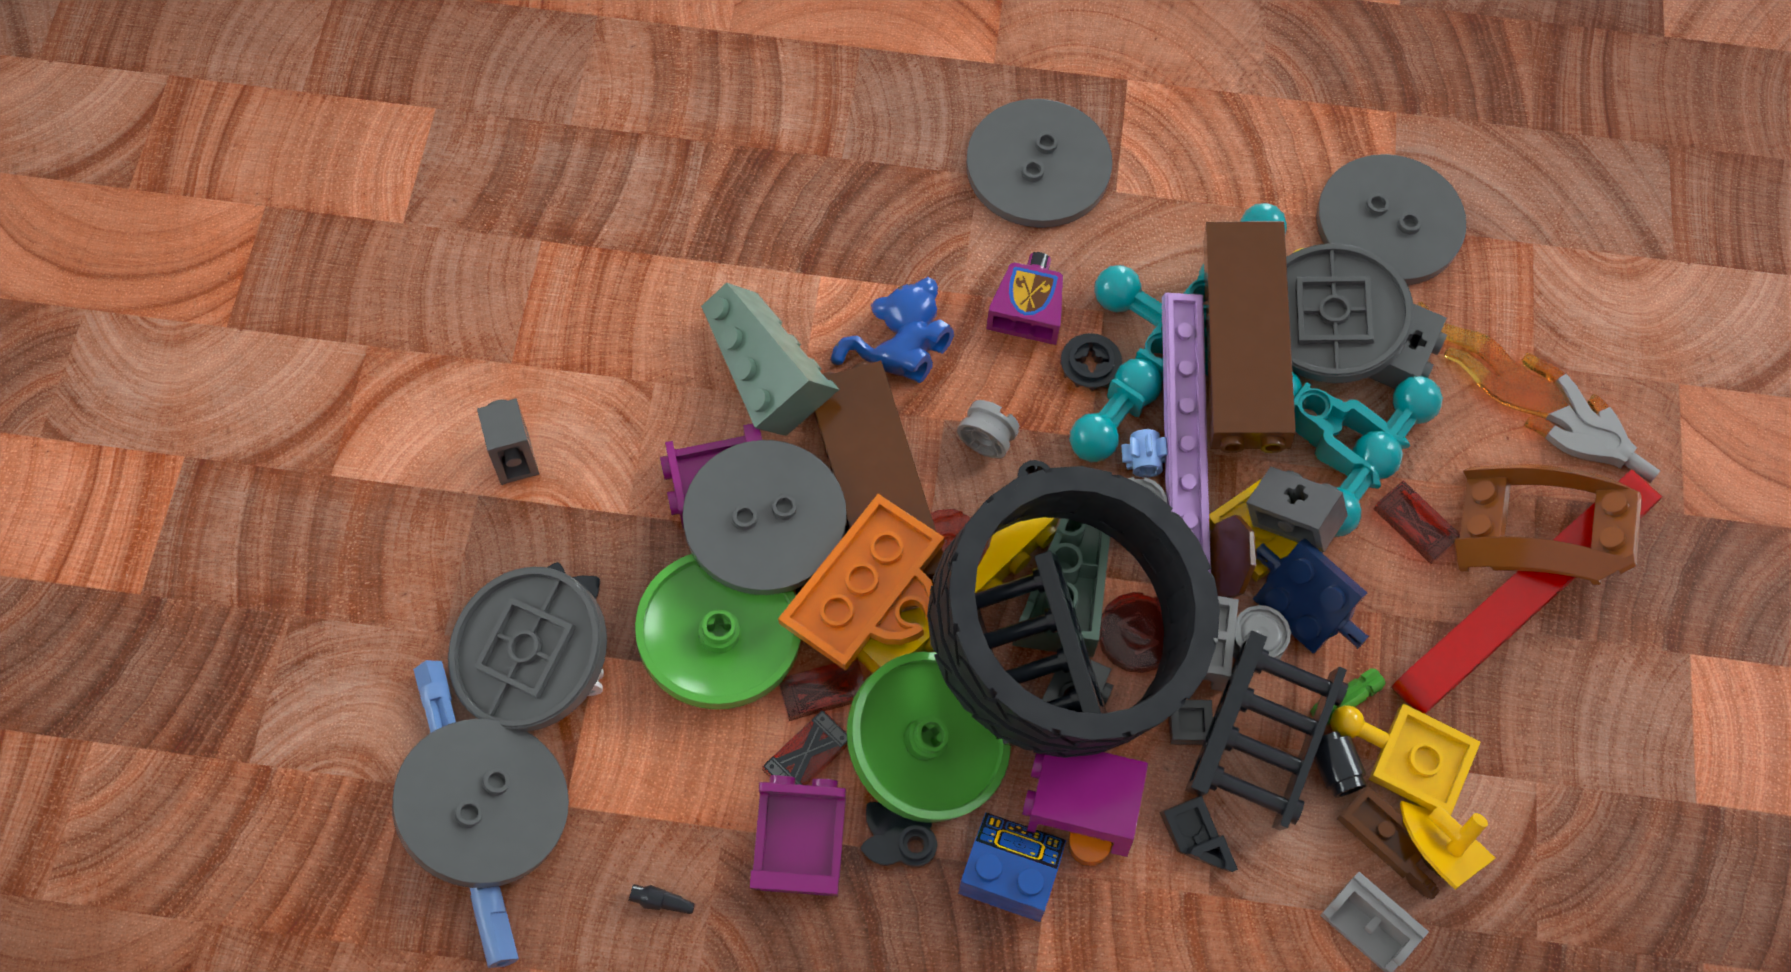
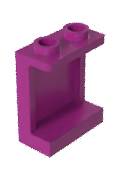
[660,423,762,528]
[1022,752,1148,857]
[750,775,846,897]

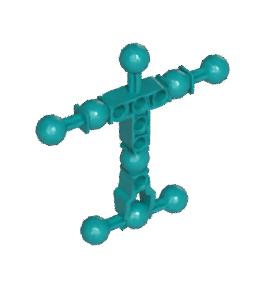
[1069,203,1443,537]

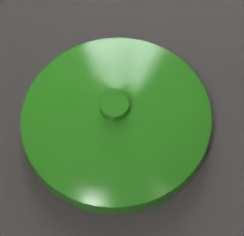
[635,554,801,709]
[847,652,1011,823]

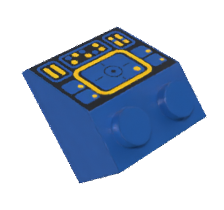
[958,812,1066,922]

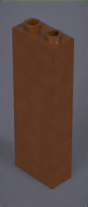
[1203,221,1296,453]
[814,360,943,586]

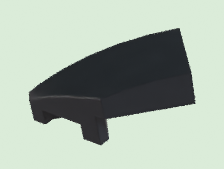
[1160,796,1238,872]

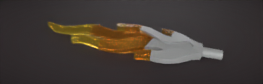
[1417,302,1660,483]

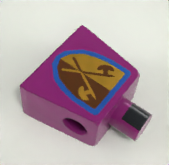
[986,252,1063,345]

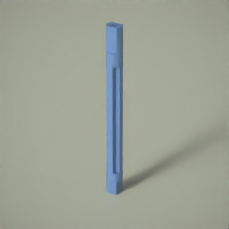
[413,660,519,968]

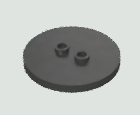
[966,99,1112,228]
[1316,154,1466,286]
[1286,243,1414,383]
[683,440,846,595]
[448,567,607,732]
[392,719,569,888]

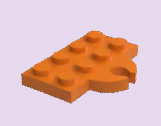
[778,494,945,670]

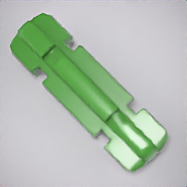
[1310,668,1386,726]

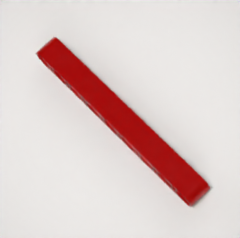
[1391,469,1663,714]

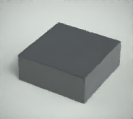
[1169,700,1213,745]

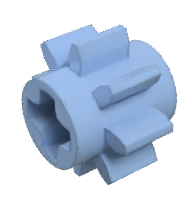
[1121,429,1168,477]

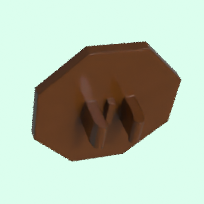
[1210,515,1257,598]

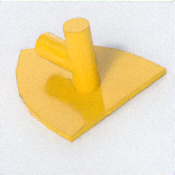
[1399,801,1496,890]

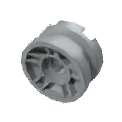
[957,400,1020,458]

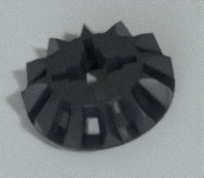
[1060,333,1122,391]

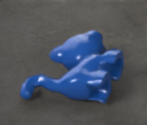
[830,277,954,383]

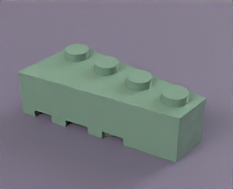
[701,282,840,436]
[1012,519,1110,657]

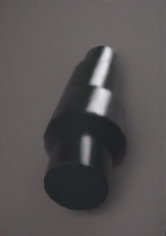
[628,884,695,914]

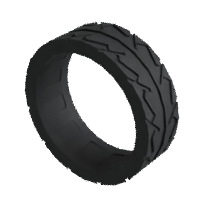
[927,466,1220,758]

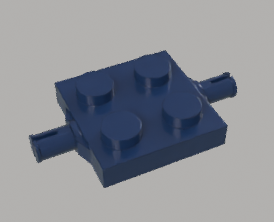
[1253,538,1369,654]

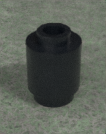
[1314,731,1367,798]

